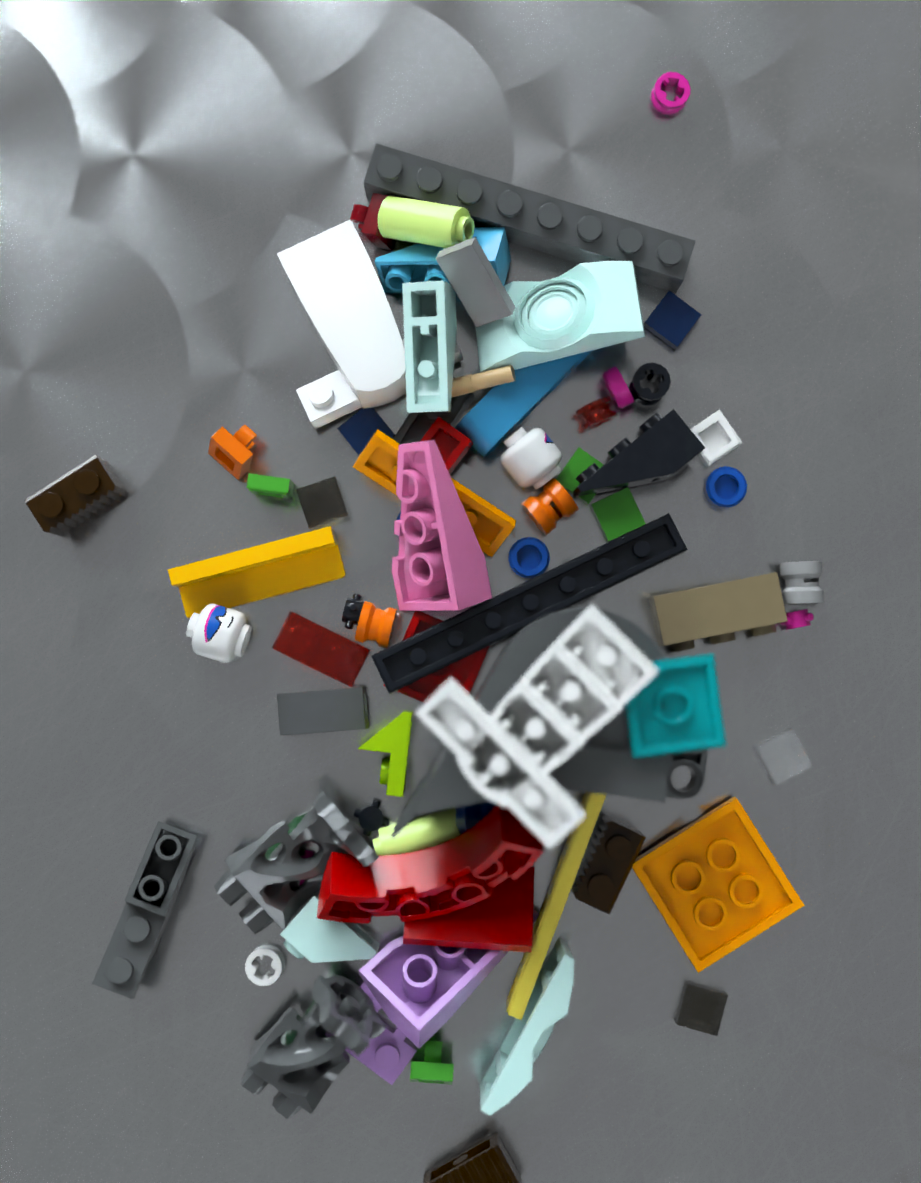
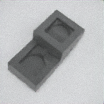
[277,687,369,735]

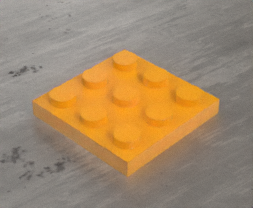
[632,796,805,973]

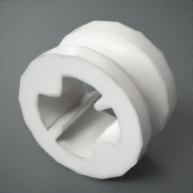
[245,945,285,986]

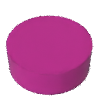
[602,366,634,409]

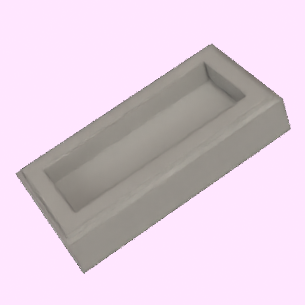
[435,237,515,328]

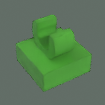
[410,1041,454,1085]

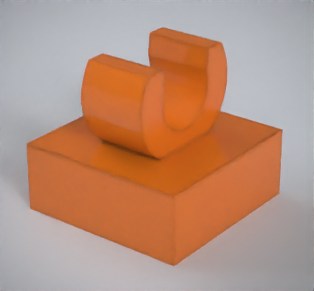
[208,425,257,480]

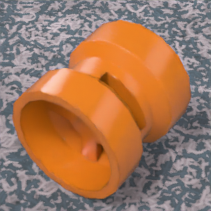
[521,478,579,535]

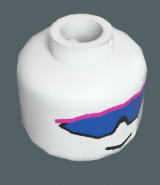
[500,427,562,490]
[186,603,252,663]

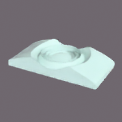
[475,261,645,372]
[479,937,574,1116]

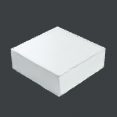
[690,409,743,468]

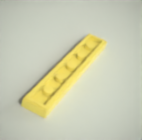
[506,792,606,1020]

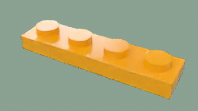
[353,429,516,557]

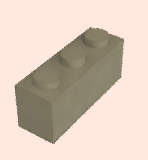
[648,572,787,653]

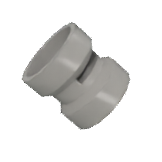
[780,561,824,605]

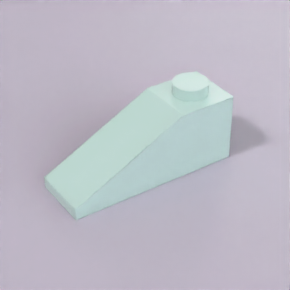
[402,281,457,413]

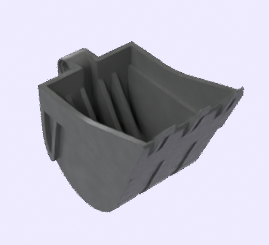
[391,608,708,838]

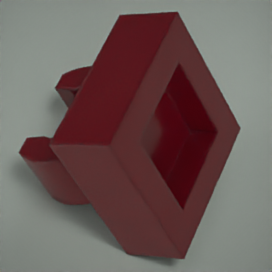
[350,193,394,250]

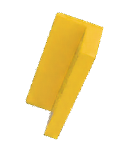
[168,526,346,618]

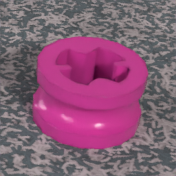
[651,72,690,115]

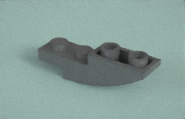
[92,821,198,999]

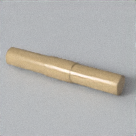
[451,365,516,398]

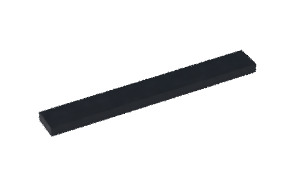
[371,513,688,694]

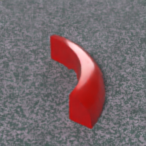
[317,804,544,924]

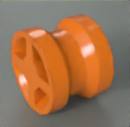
[355,601,397,648]

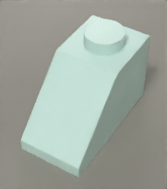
[280,890,380,963]

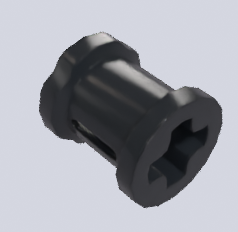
[628,362,671,407]

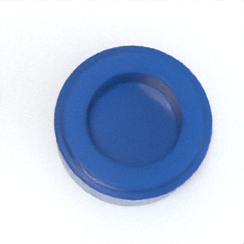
[703,466,747,509]
[508,537,550,579]

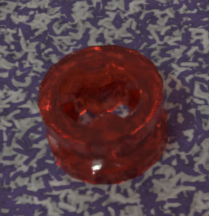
[576,396,618,431]

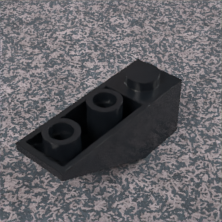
[573,409,705,498]

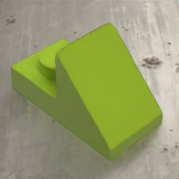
[358,710,413,797]

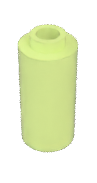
[378,196,475,248]
[373,807,461,856]

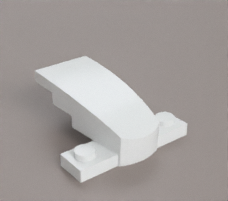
[277,220,463,429]
[415,603,659,850]

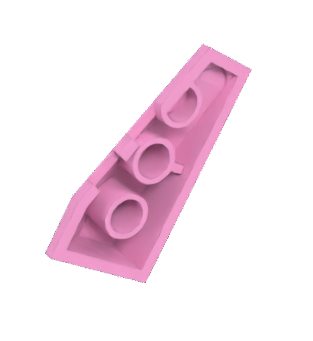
[392,440,492,611]

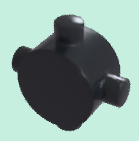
[342,594,364,629]
[354,800,390,836]

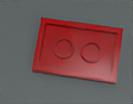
[403,867,535,952]

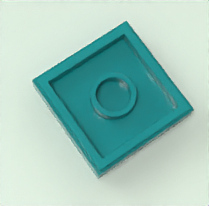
[625,653,726,759]

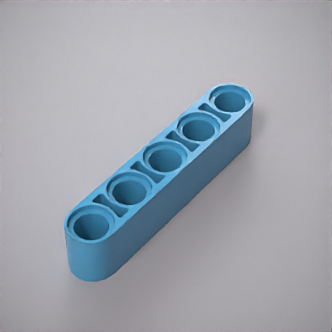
[455,350,593,458]

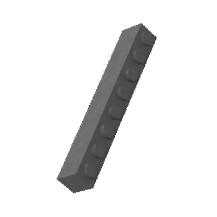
[364,143,696,293]

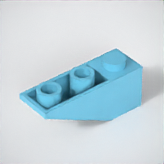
[375,227,512,293]

